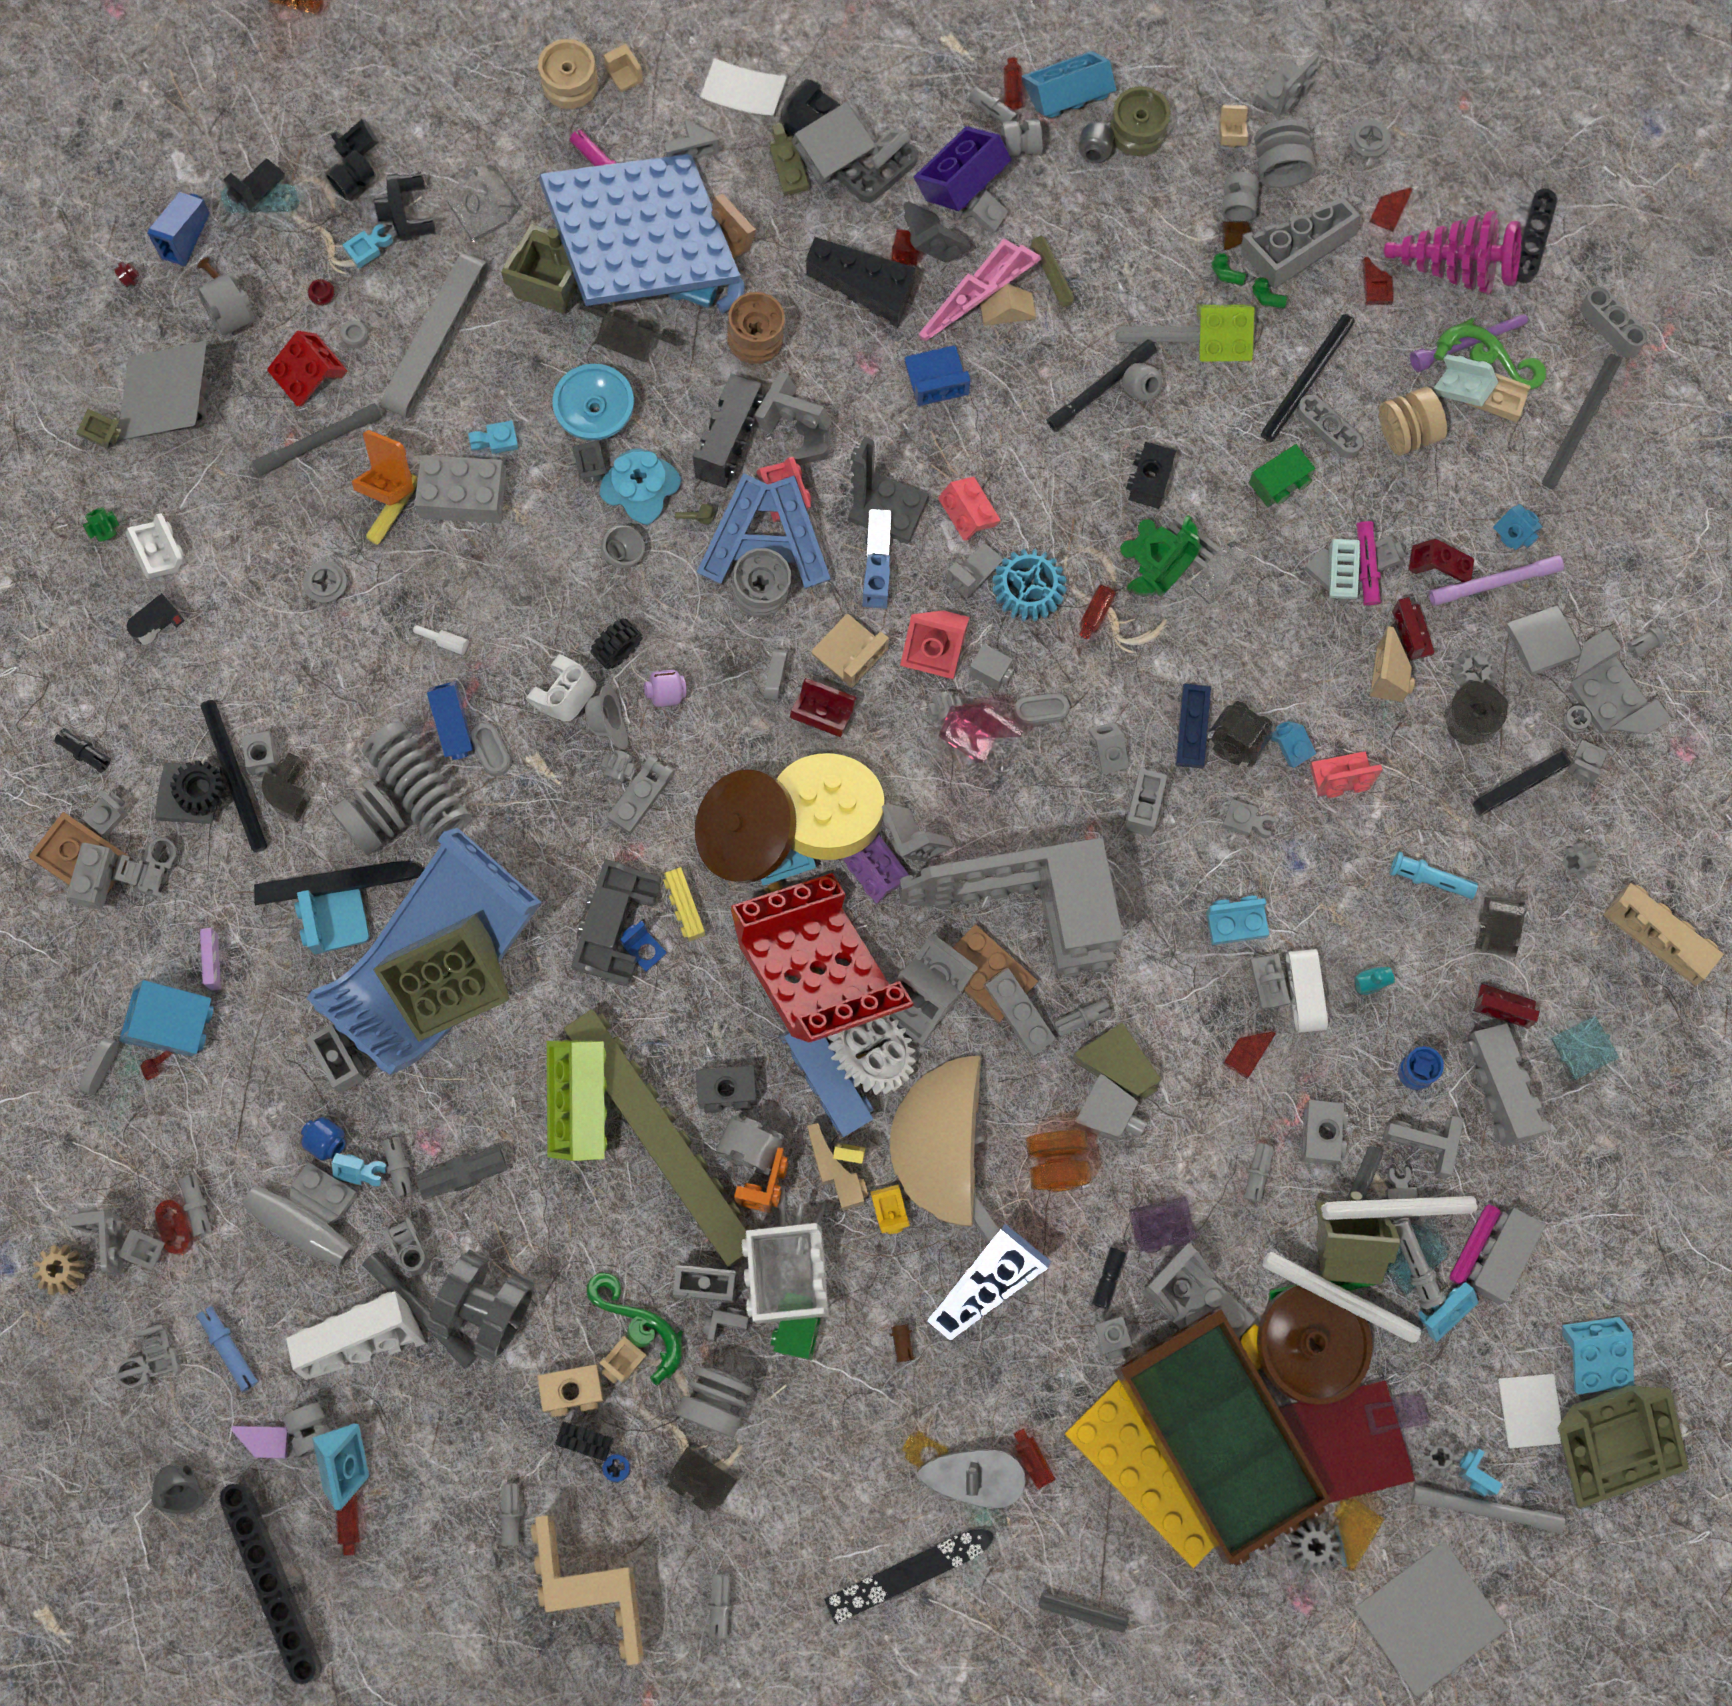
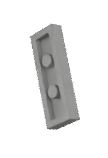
[983,968,1056,1056]

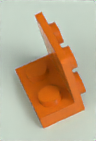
[734,1147,789,1214]

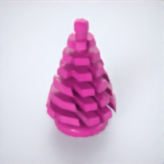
[1383,211,1522,295]

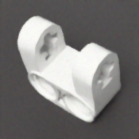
[526,654,596,722]

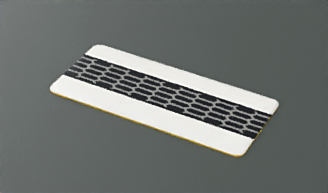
[867,509,891,557]

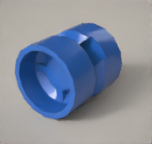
[1398,1046,1444,1091]

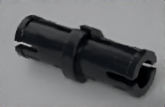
[54,728,111,773]

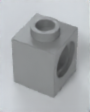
[241,731,280,777]

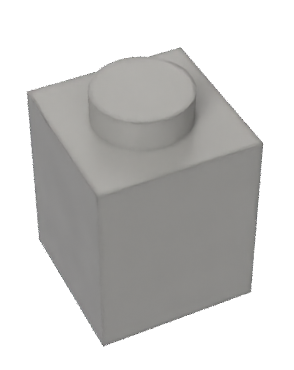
[969,643,1014,691]

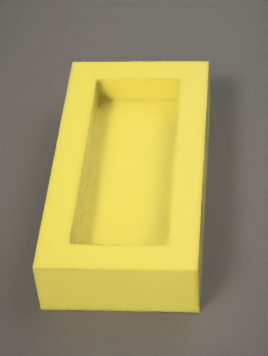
[833,1142,866,1164]

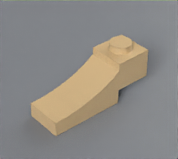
[807,1123,868,1211]

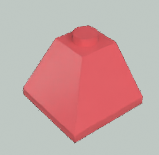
[900,610,970,679]

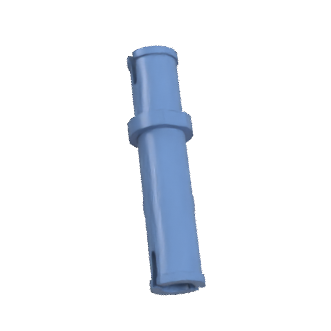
[196,1306,259,1392]

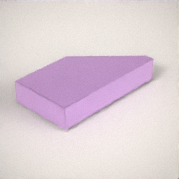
[232,1426,289,1459]

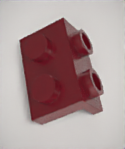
[789,678,856,738]

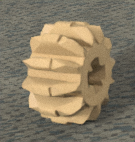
[32,1245,85,1295]

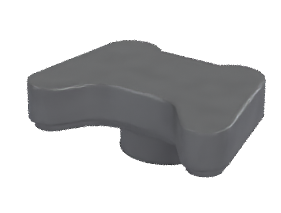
[793,421,831,465]

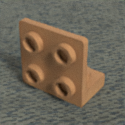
[711,193,756,259]

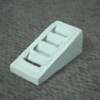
[1329,539,1360,599]

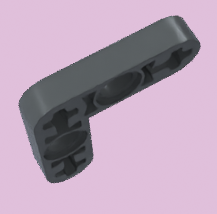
[833,143,917,203]

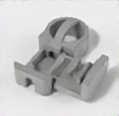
[111,838,176,897]
[116,1324,182,1389]

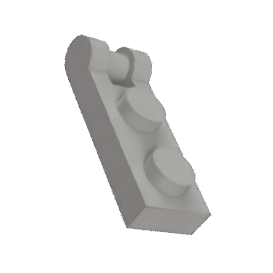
[607,755,675,835]

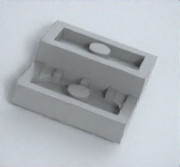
[1506,605,1581,676]

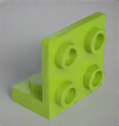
[1196,304,1254,362]

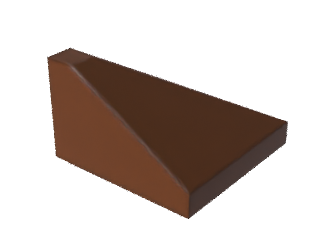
[1222,221,1251,250]

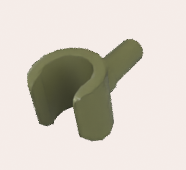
[675,504,715,525]

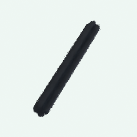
[1261,314,1354,442]
[200,700,267,853]

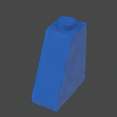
[147,192,210,267]
[427,681,473,760]

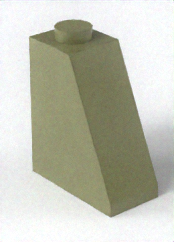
[1072,1023,1161,1100]

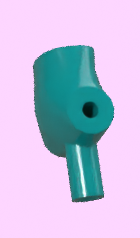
[1354,967,1395,995]

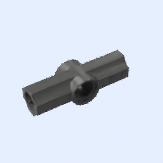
[415,1146,508,1200]

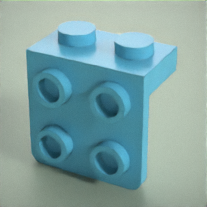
[295,889,370,955]

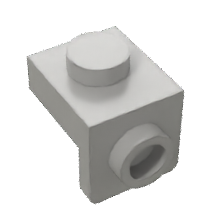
[961,190,1008,233]
[703,1307,750,1343]
[1095,1317,1132,1359]

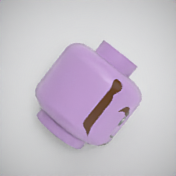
[644,670,686,707]

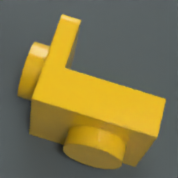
[870,1184,910,1234]

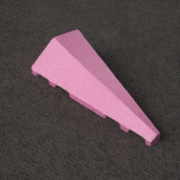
[918,238,1041,341]

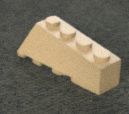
[1603,883,1724,986]

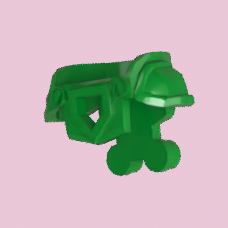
[1120,515,1202,597]

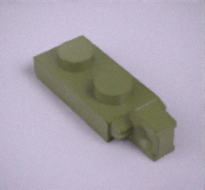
[769,123,809,197]

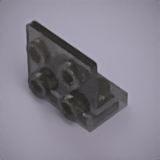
[664,1447,737,1513]

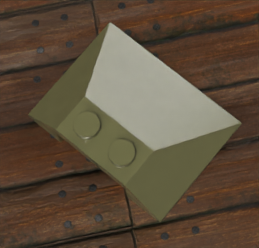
[1557,1386,1689,1509]

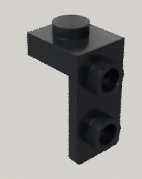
[223,159,285,211]

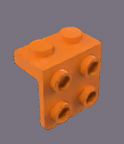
[351,430,414,506]

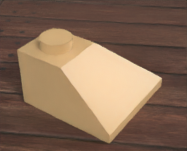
[1370,626,1415,702]

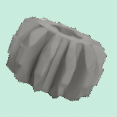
[1288,1521,1341,1574]

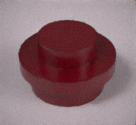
[114,261,139,287]
[308,279,335,306]

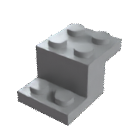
[889,933,978,1045]

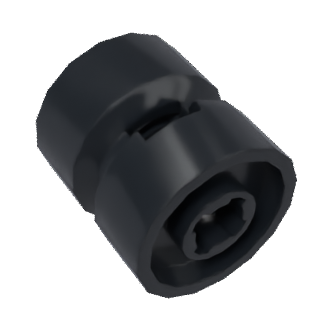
[325,150,376,201]

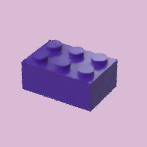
[913,126,1012,211]

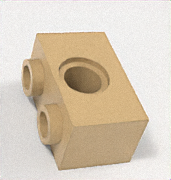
[537,1364,605,1417]

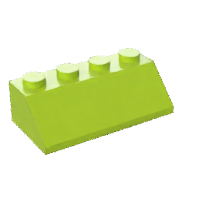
[546,1040,607,1161]

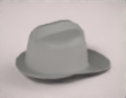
[584,685,628,750]

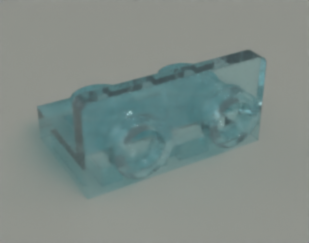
[1386,1224,1448,1295]

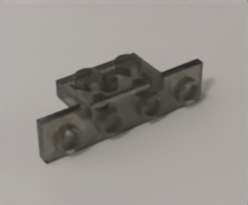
[579,303,684,362]

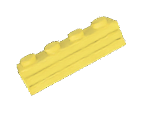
[663,867,706,942]

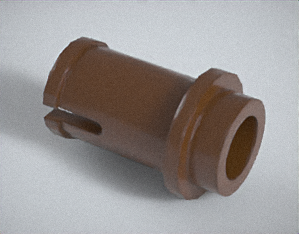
[889,1324,915,1363]

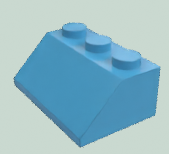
[1021,51,1116,117]

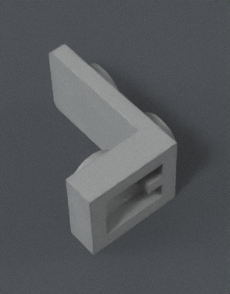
[947,543,1003,599]

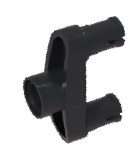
[374,172,435,241]

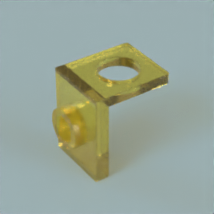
[901,1430,949,1468]

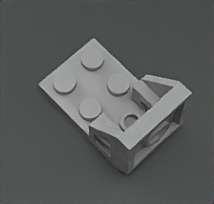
[1142,1243,1256,1363]

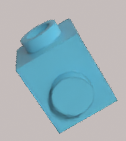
[1459,1449,1503,1497]

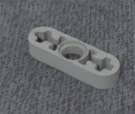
[1297,395,1363,458]

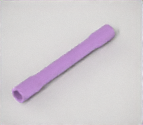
[1429,555,1564,606]

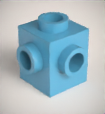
[1493,504,1543,550]

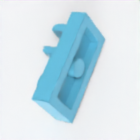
[1418,1282,1479,1342]

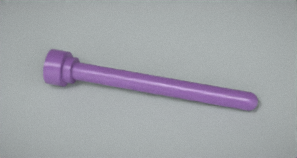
[1410,314,1528,372]

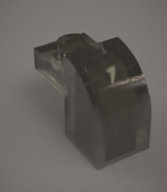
[262,753,311,823]

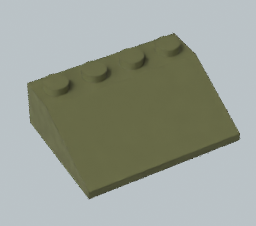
[373,913,510,1042]

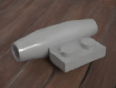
[243,1162,358,1267]

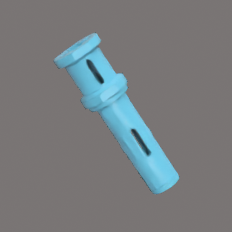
[1389,851,1478,899]

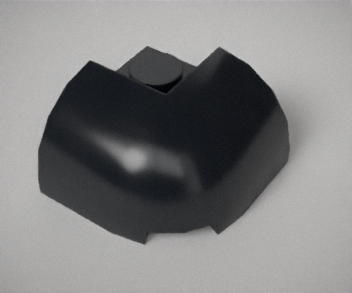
[780,79,841,137]

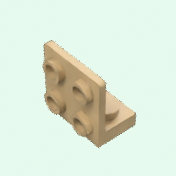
[812,614,889,688]

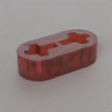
[155,1200,193,1256]

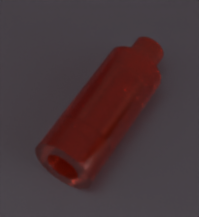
[1003,57,1023,110]
[1079,585,1116,639]
[1013,1428,1056,1490]
[335,1493,360,1556]

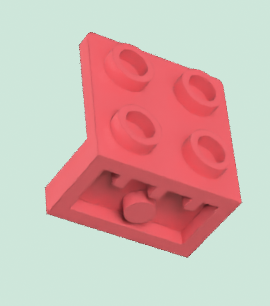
[1310,751,1382,798]

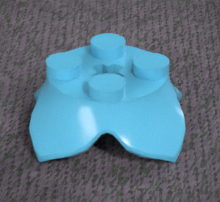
[599,448,681,525]

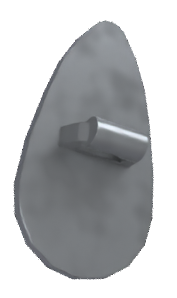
[918,1449,1026,1508]

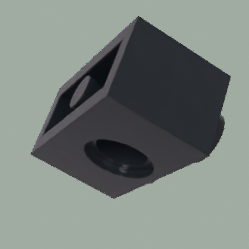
[1126,441,1177,509]

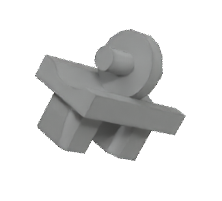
[1250,953,1290,1010]

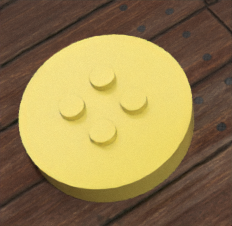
[777,753,884,860]

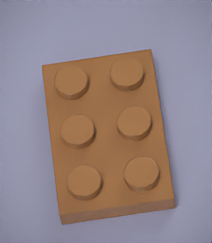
[28,812,133,892]
[952,924,1038,1024]

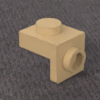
[1219,105,1248,147]
[599,1336,647,1384]

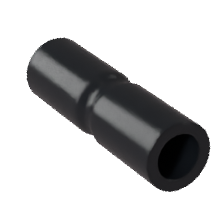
[1092,1247,1127,1310]

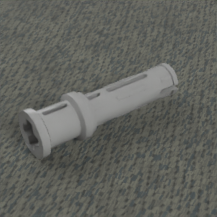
[1392,1218,1446,1308]

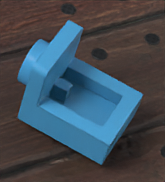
[1269,721,1316,768]

